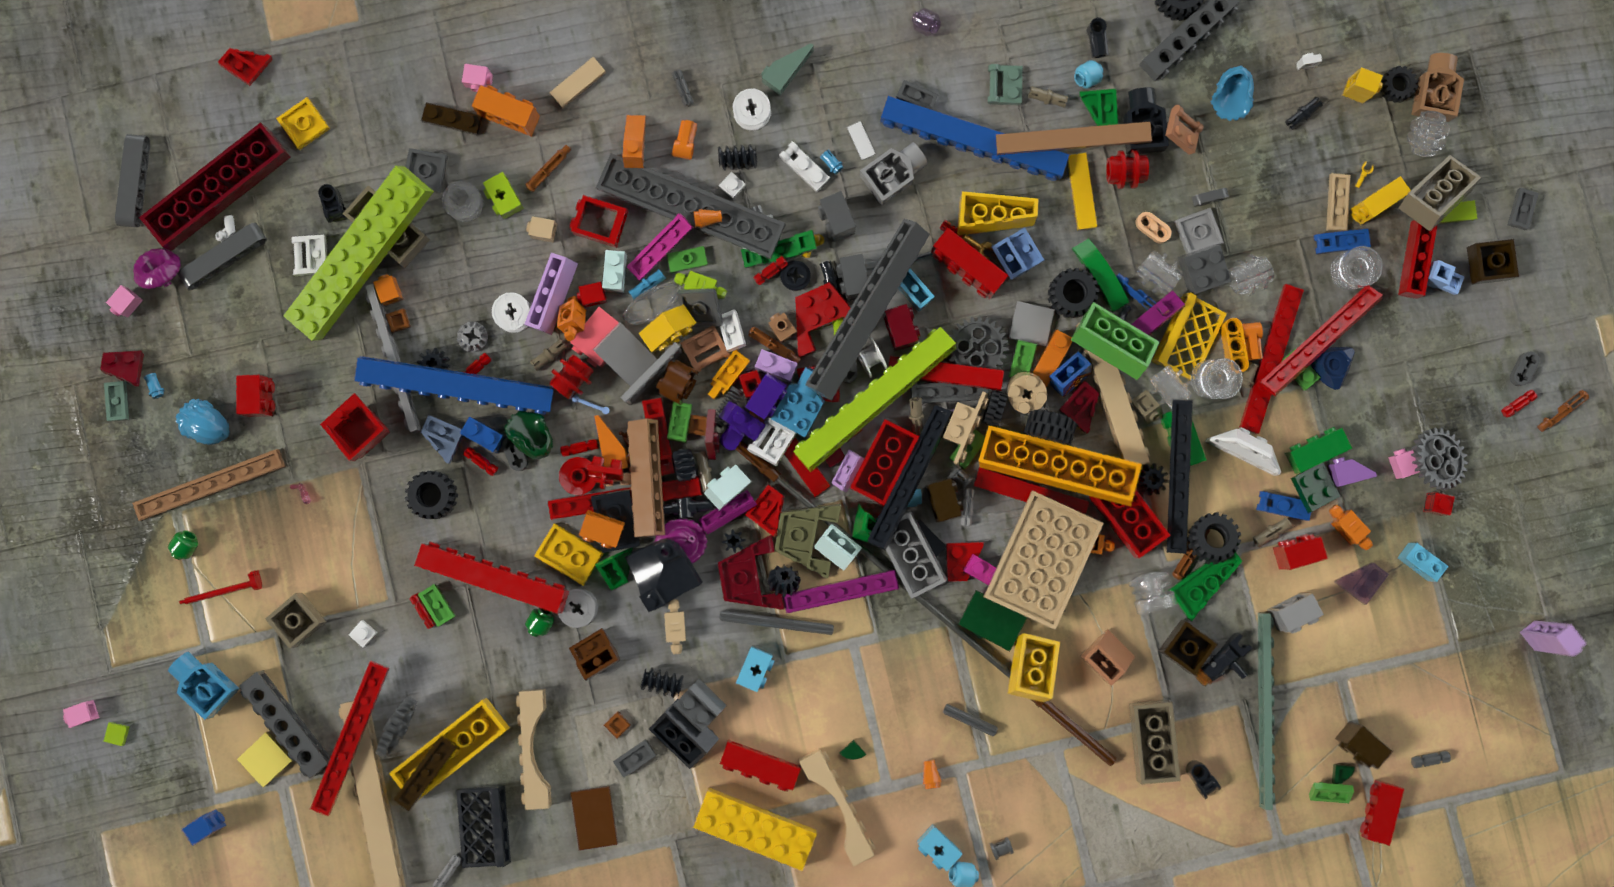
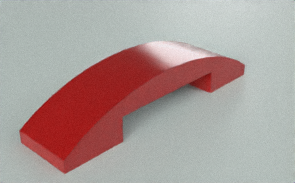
[642,398,675,476]
[770,434,830,497]

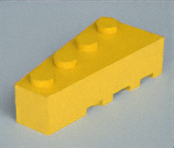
[957,191,1038,236]

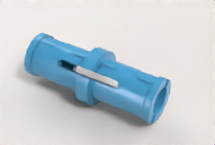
[628,269,666,301]

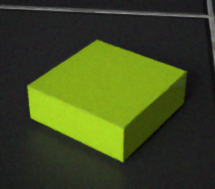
[103,722,130,746]

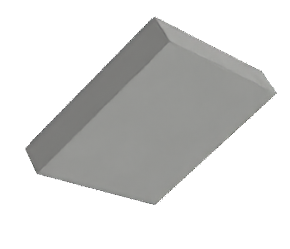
[1174,208,1224,254]
[1008,301,1054,347]

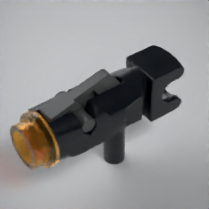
[1195,633,1252,687]

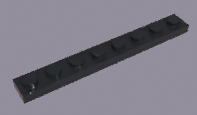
[1167,399,1193,554]
[867,405,953,550]

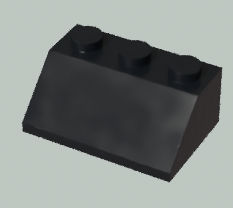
[649,698,719,769]

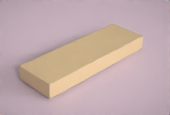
[550,57,606,108]
[1326,173,1350,232]

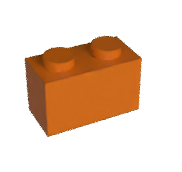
[579,510,625,549]

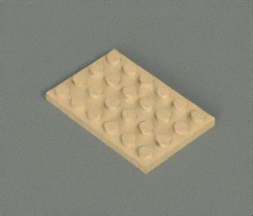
[984,491,1104,630]

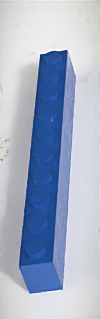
[880,96,1069,181]
[354,356,554,414]

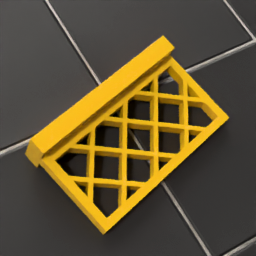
[1151,292,1227,382]

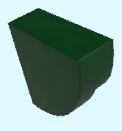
[839,739,867,760]
[1332,764,1355,784]

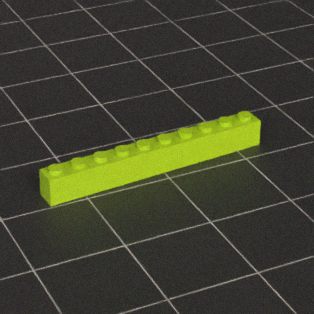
[794,327,956,472]

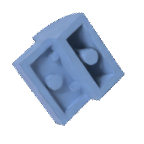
[992,227,1045,280]

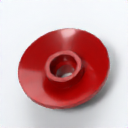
[559,457,596,495]

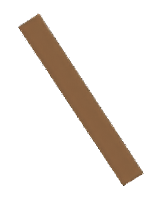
[996,122,1152,155]
[132,449,285,521]

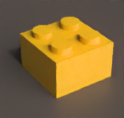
[639,304,696,352]

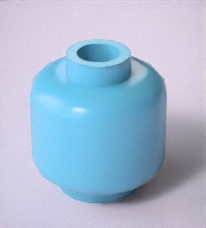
[1074,60,1103,89]
[949,862,979,887]

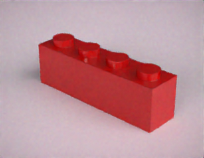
[1398,220,1438,299]
[720,739,801,792]

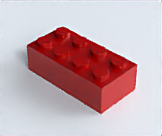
[931,228,1009,299]
[849,419,919,506]
[1089,489,1170,559]

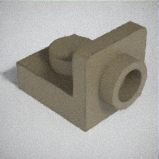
[1132,390,1163,424]

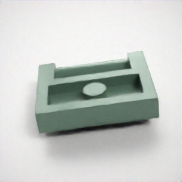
[988,64,1023,105]

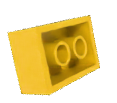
[1008,633,1060,702]

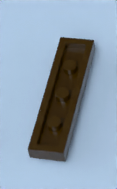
[393,735,458,812]

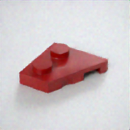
[218,48,273,86]
[745,484,785,537]
[946,542,984,582]

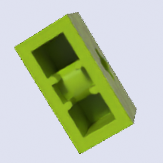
[483,172,524,219]

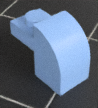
[1427,260,1464,295]

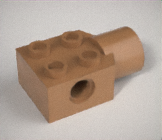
[1411,53,1464,122]

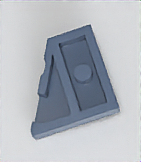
[421,415,463,464]

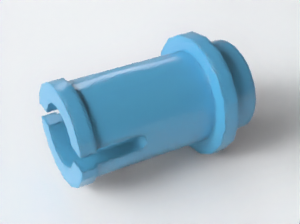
[820,150,844,174]
[144,373,165,399]

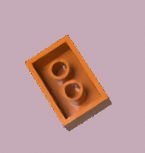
[472,85,540,137]

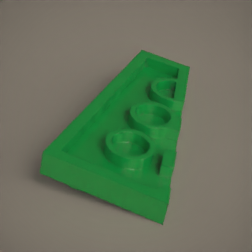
[1168,552,1242,622]

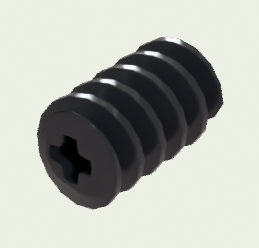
[718,144,757,170]
[641,667,684,698]

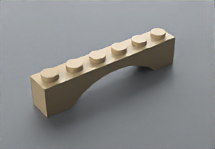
[516,689,552,810]
[799,748,876,867]

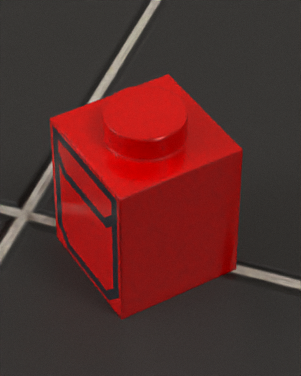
[1423,492,1455,516]

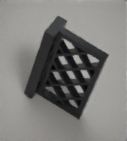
[456,785,511,868]

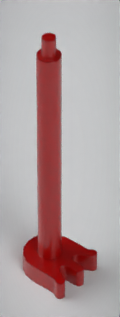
[179,570,262,604]

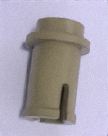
[1239,363,1259,388]

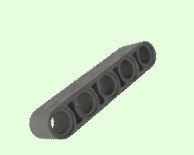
[115,134,150,228]
[177,223,267,290]

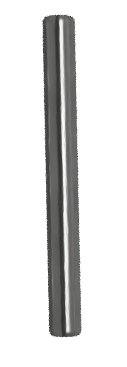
[719,610,834,635]

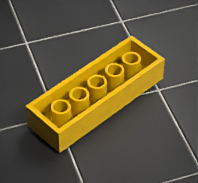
[389,698,510,801]
[693,787,817,871]

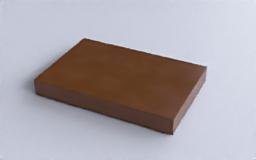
[571,785,618,851]

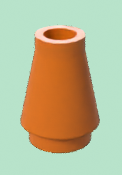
[694,209,722,228]
[923,760,942,789]

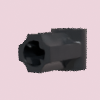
[1086,18,1109,59]

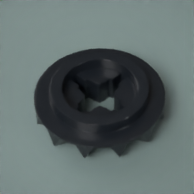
[780,260,811,291]

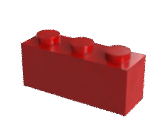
[1360,780,1404,846]

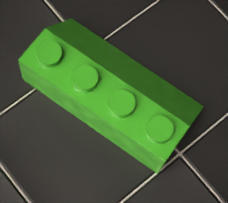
[1071,302,1159,380]

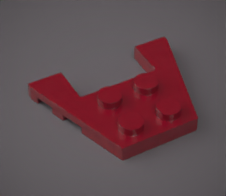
[718,535,784,610]

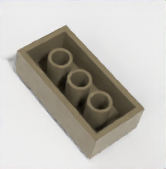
[1399,155,1481,231]
[343,185,431,268]
[1129,700,1180,785]

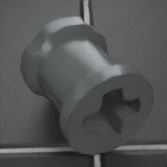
[948,465,974,490]
[989,837,1014,860]

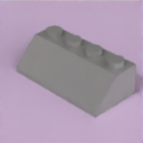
[886,511,947,599]

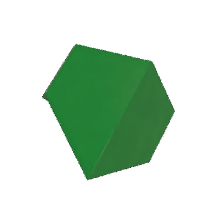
[852,502,877,542]
[595,548,633,591]

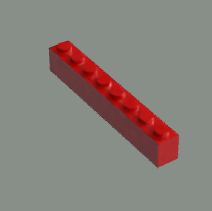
[414,541,570,613]

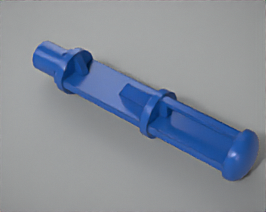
[1116,273,1162,314]

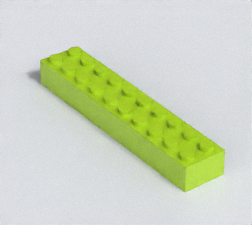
[284,165,434,341]

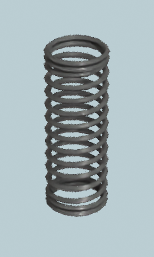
[716,386,744,429]

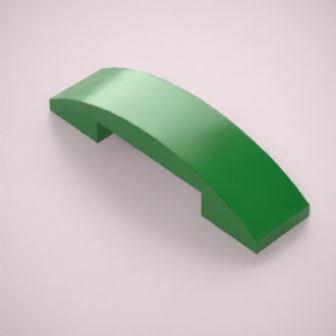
[741,230,817,268]
[1072,238,1129,313]

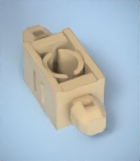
[664,599,686,654]

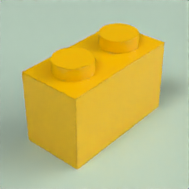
[1342,67,1383,103]

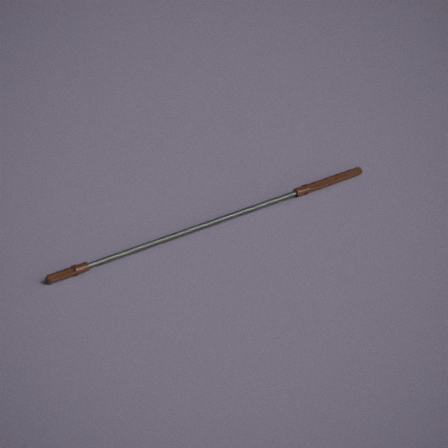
[735,440,1117,766]

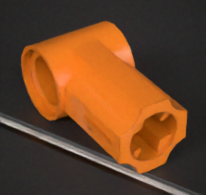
[672,120,697,160]
[1242,322,1263,361]

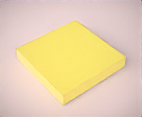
[237,732,293,788]

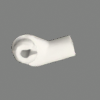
[215,215,236,242]

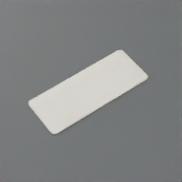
[847,122,875,160]

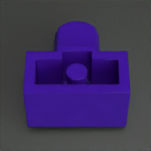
[745,373,787,420]
[719,401,766,450]

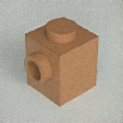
[768,313,797,344]

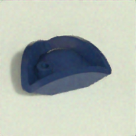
[1311,347,1355,390]

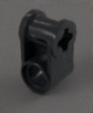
[318,184,347,223]
[1186,760,1222,800]

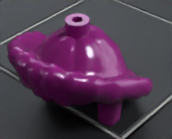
[133,248,181,289]
[654,519,708,564]

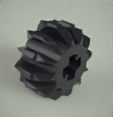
[417,348,450,369]
[672,449,696,482]
[1137,463,1169,496]
[767,564,801,598]

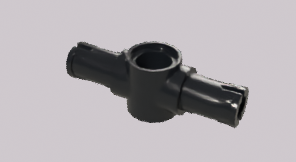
[663,497,714,519]

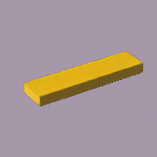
[1067,153,1097,231]

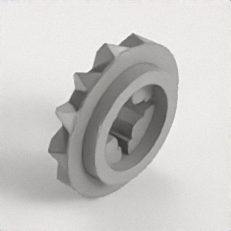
[457,322,488,352]

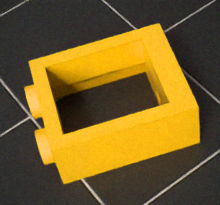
[1350,176,1411,225]

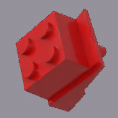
[320,393,390,462]

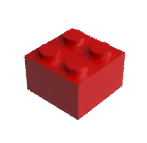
[236,375,275,417]
[1272,534,1328,570]

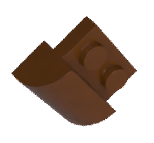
[569,628,620,681]

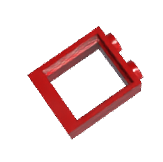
[570,195,629,248]

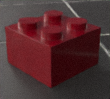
[883,304,921,352]

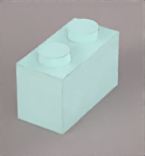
[602,250,627,293]
[704,465,751,510]
[814,524,862,571]

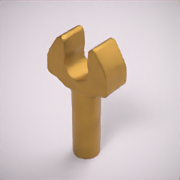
[961,234,993,260]

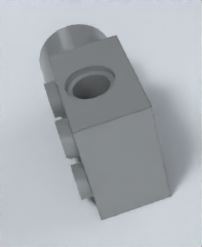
[859,143,928,206]

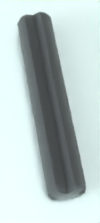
[943,704,998,736]

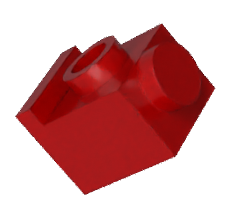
[738,370,761,399]

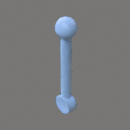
[572,395,610,414]

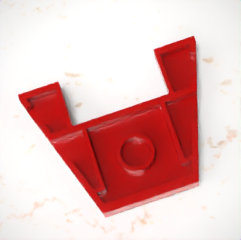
[795,282,851,357]

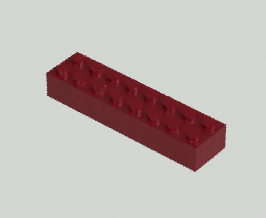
[139,122,291,251]

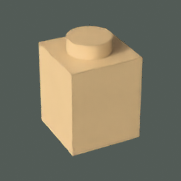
[526,216,557,243]

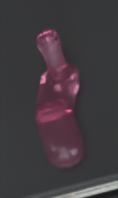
[290,483,311,504]

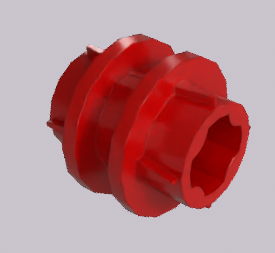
[1106,150,1149,189]
[550,354,594,400]

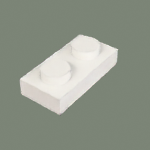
[720,309,746,352]

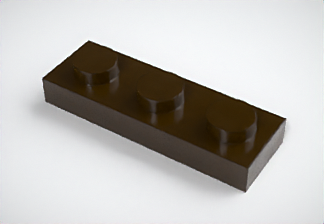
[421,102,482,136]

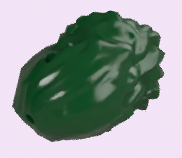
[504,411,553,459]

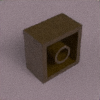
[1466,239,1519,285]
[926,478,964,523]
[1158,620,1218,676]
[1335,721,1393,769]

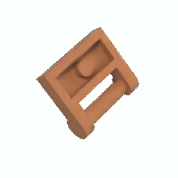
[1165,105,1203,155]
[680,326,730,372]

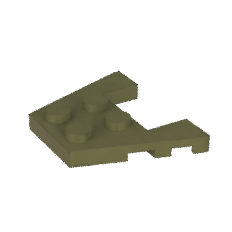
[774,504,841,578]

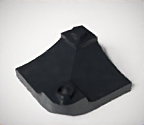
[625,538,703,612]

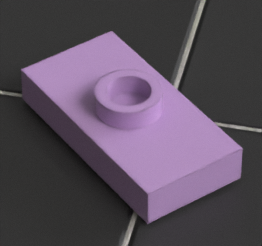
[831,450,864,492]

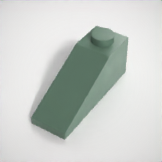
[761,43,814,96]

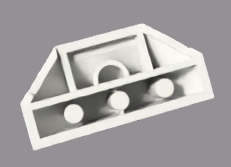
[1205,428,1281,476]

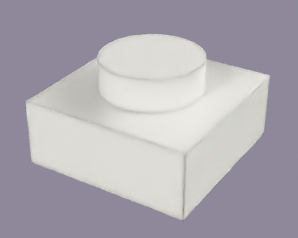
[1296,53,1322,70]
[719,172,746,199]
[349,620,378,648]

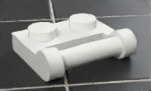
[292,235,327,276]
[747,417,796,466]

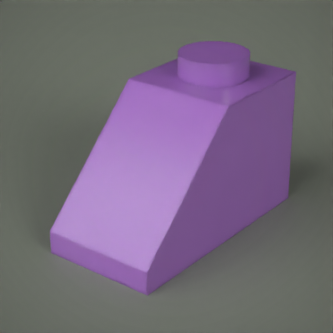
[1327,457,1377,487]

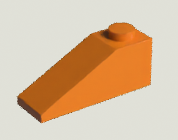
[623,115,646,168]
[1032,330,1072,387]
[594,415,630,470]

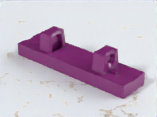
[1131,290,1186,335]

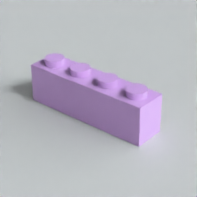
[524,253,578,335]
[1520,620,1586,656]

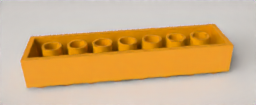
[978,426,1142,506]

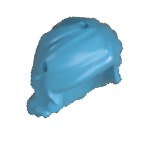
[1211,66,1254,121]
[176,399,230,445]

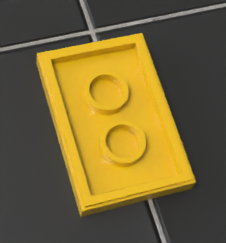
[534,523,604,586]

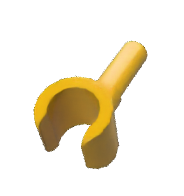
[1355,161,1374,188]

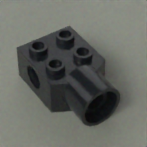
[1123,87,1169,155]

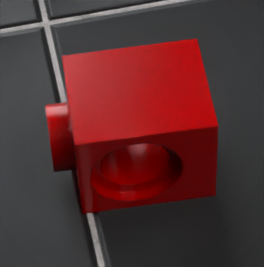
[577,282,607,308]

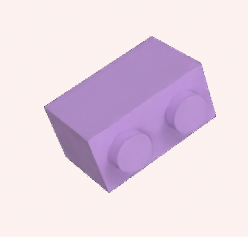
[755,349,798,383]

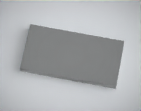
[621,342,683,405]

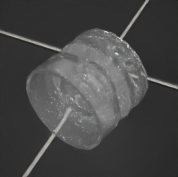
[1330,246,1383,291]
[1191,358,1243,399]
[1128,571,1177,614]

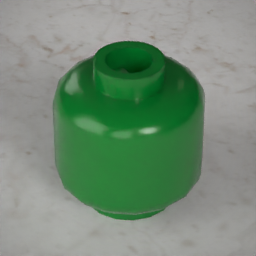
[168,530,198,560]
[525,608,554,637]

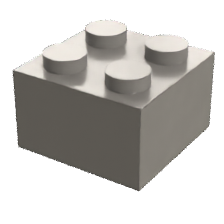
[1267,593,1324,634]

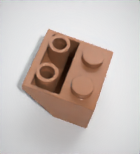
[1081,629,1135,686]

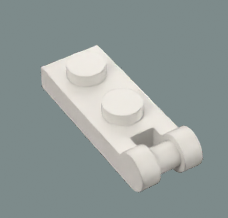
[779,142,830,192]

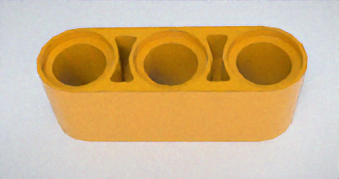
[1220,318,1249,374]

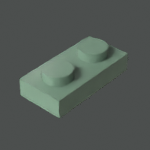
[104,381,129,422]

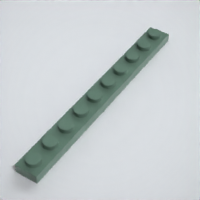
[1258,613,1275,810]

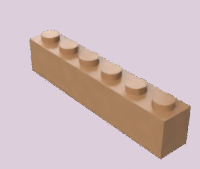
[627,419,665,537]

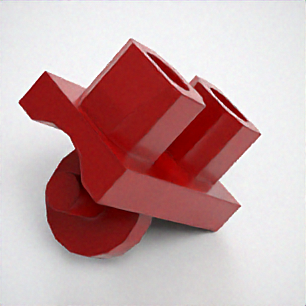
[587,456,624,489]

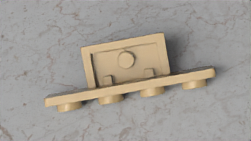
[943,391,989,466]

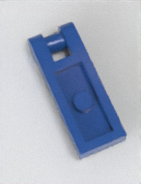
[1314,229,1371,255]
[1256,491,1311,521]

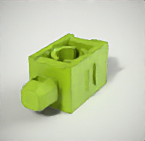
[674,271,727,300]

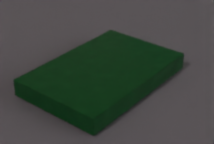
[958,590,1028,652]

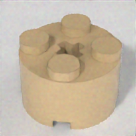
[1006,372,1047,414]

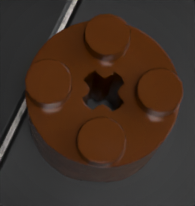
[656,360,699,405]

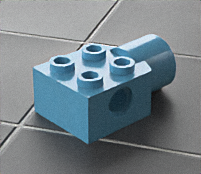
[771,367,825,437]
[168,652,240,720]

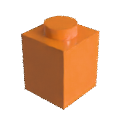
[373,274,404,306]

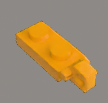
[708,350,751,400]

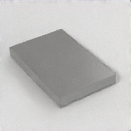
[593,322,658,387]

